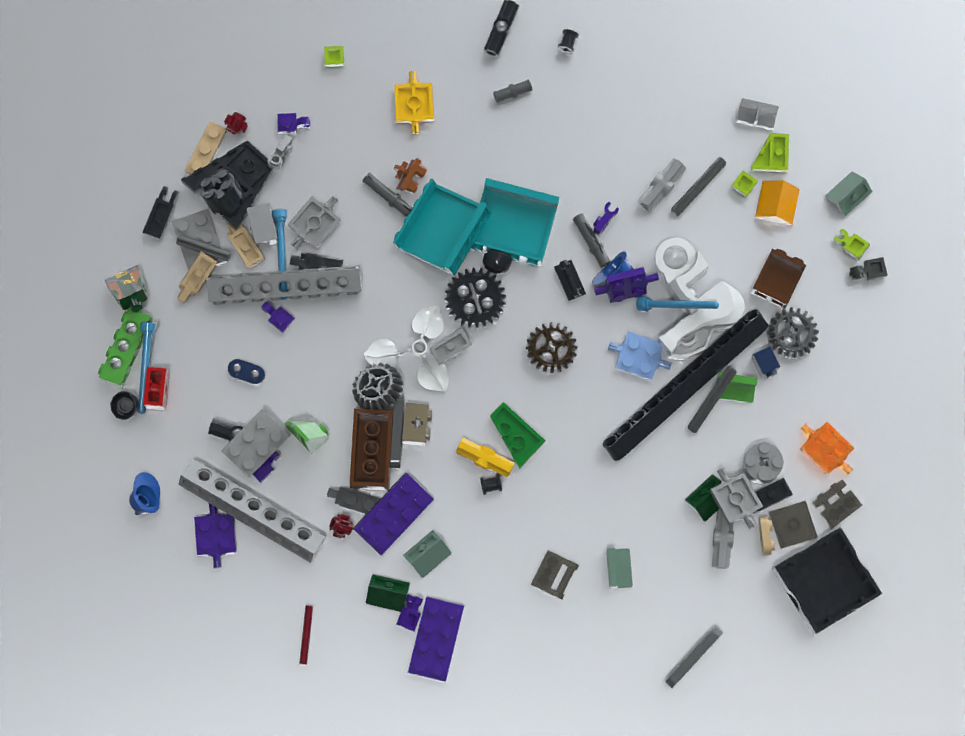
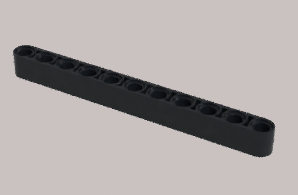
[602,309,768,461]

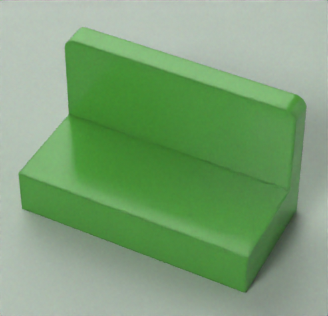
[717,373,758,403]

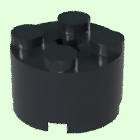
[200,170,245,215]

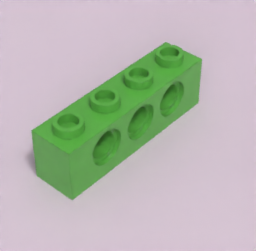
[98,307,153,389]

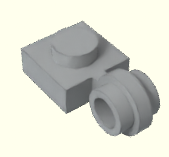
[267,134,293,169]

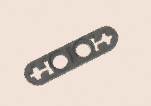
[390,395,404,469]
[665,626,723,688]

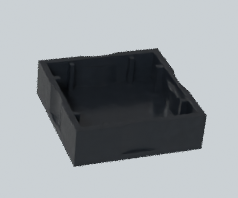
[772,527,882,636]

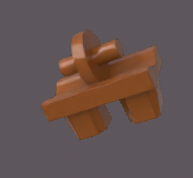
[393,158,427,194]

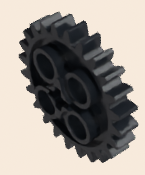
[444,267,506,330]

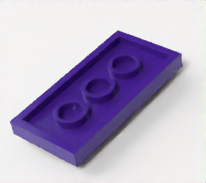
[353,472,434,556]
[408,597,464,682]

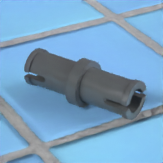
[493,79,532,103]

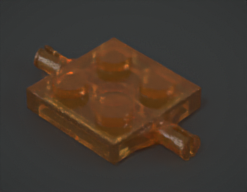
[800,422,854,476]

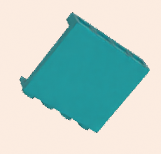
[471,178,559,267]
[393,179,492,276]

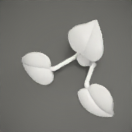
[363,305,449,392]

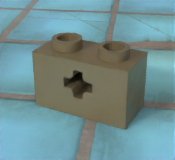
[402,403,432,446]

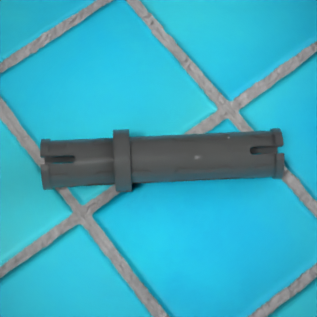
[362,172,413,217]
[572,213,611,268]

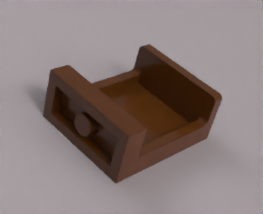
[751,249,807,309]

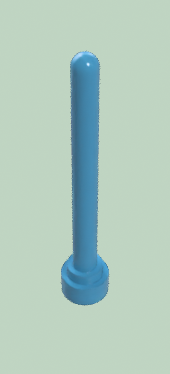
[272,209,287,300]
[636,297,719,312]
[138,322,156,414]

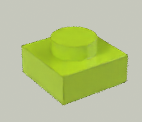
[324,46,344,67]
[731,171,758,198]

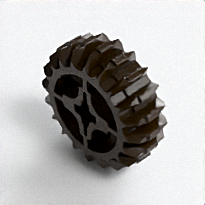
[526,322,578,374]

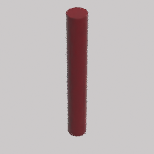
[299,605,313,665]

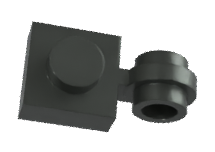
[849,257,888,280]

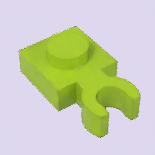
[834,229,870,260]

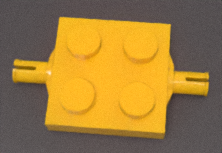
[394,71,434,135]

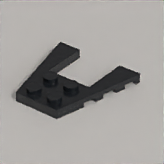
[181,140,274,231]

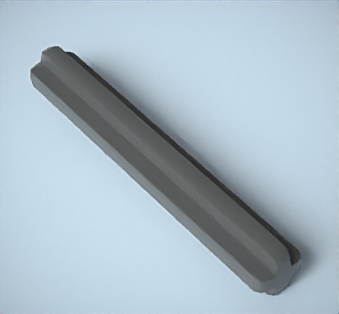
[671,157,726,216]
[688,366,737,433]

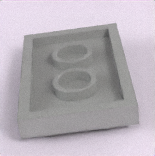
[171,209,226,270]
[221,409,290,478]

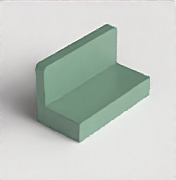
[825,172,873,216]
[403,530,451,578]
[606,548,633,589]

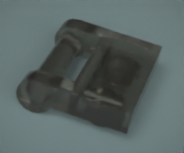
[531,550,579,600]

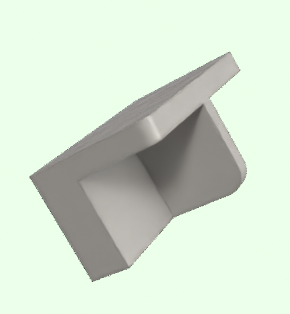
[736,98,779,130]
[247,203,278,246]
[429,328,472,365]

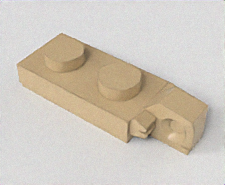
[225,222,265,269]
[177,251,217,303]

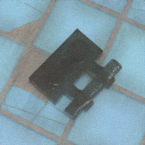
[812,480,862,529]

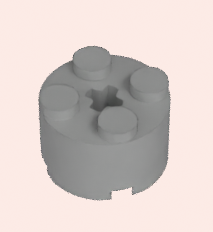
[743,442,784,484]

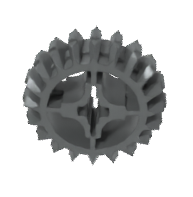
[767,307,819,359]
[352,362,404,410]

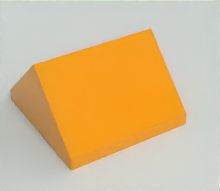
[755,180,800,226]

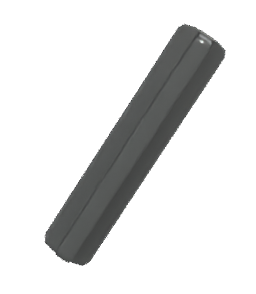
[176,234,231,262]

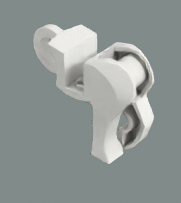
[655,237,745,361]

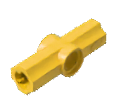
[455,438,515,478]

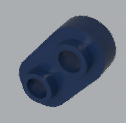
[228,359,265,385]

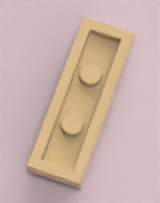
[184,121,227,175]

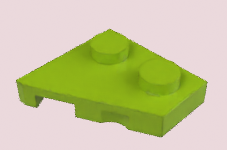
[751,133,789,172]

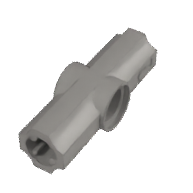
[638,158,686,212]
[712,509,734,569]

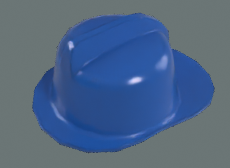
[592,251,634,286]
[129,472,160,515]

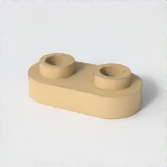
[759,516,775,556]

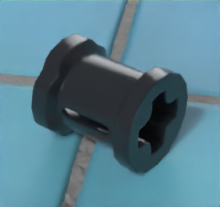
[558,29,579,53]
[480,474,502,495]

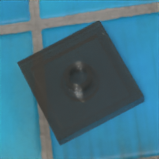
[768,501,818,550]

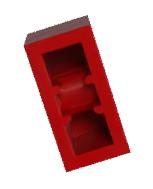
[143,367,169,410]

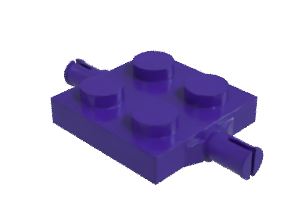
[594,267,659,303]
[194,503,236,569]

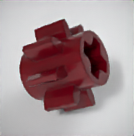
[224,112,248,135]
[329,514,353,538]

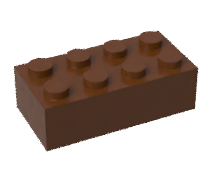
[349,409,393,490]

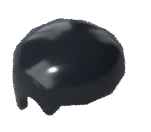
[482,250,513,274]
[110,391,139,420]

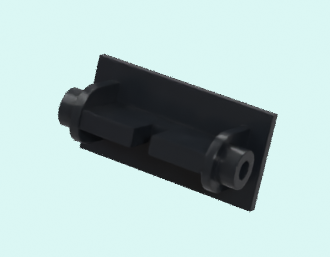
[554,260,586,301]

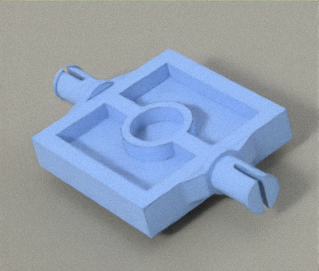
[608,332,672,380]

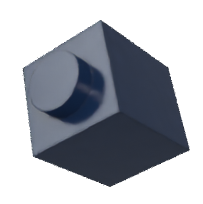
[751,346,780,378]

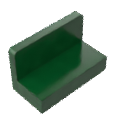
[685,474,722,522]
[366,574,410,612]

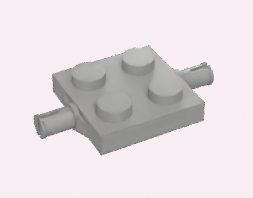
[288,196,341,249]
[710,468,763,529]

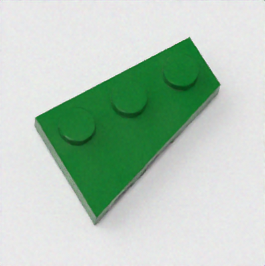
[490,402,546,470]

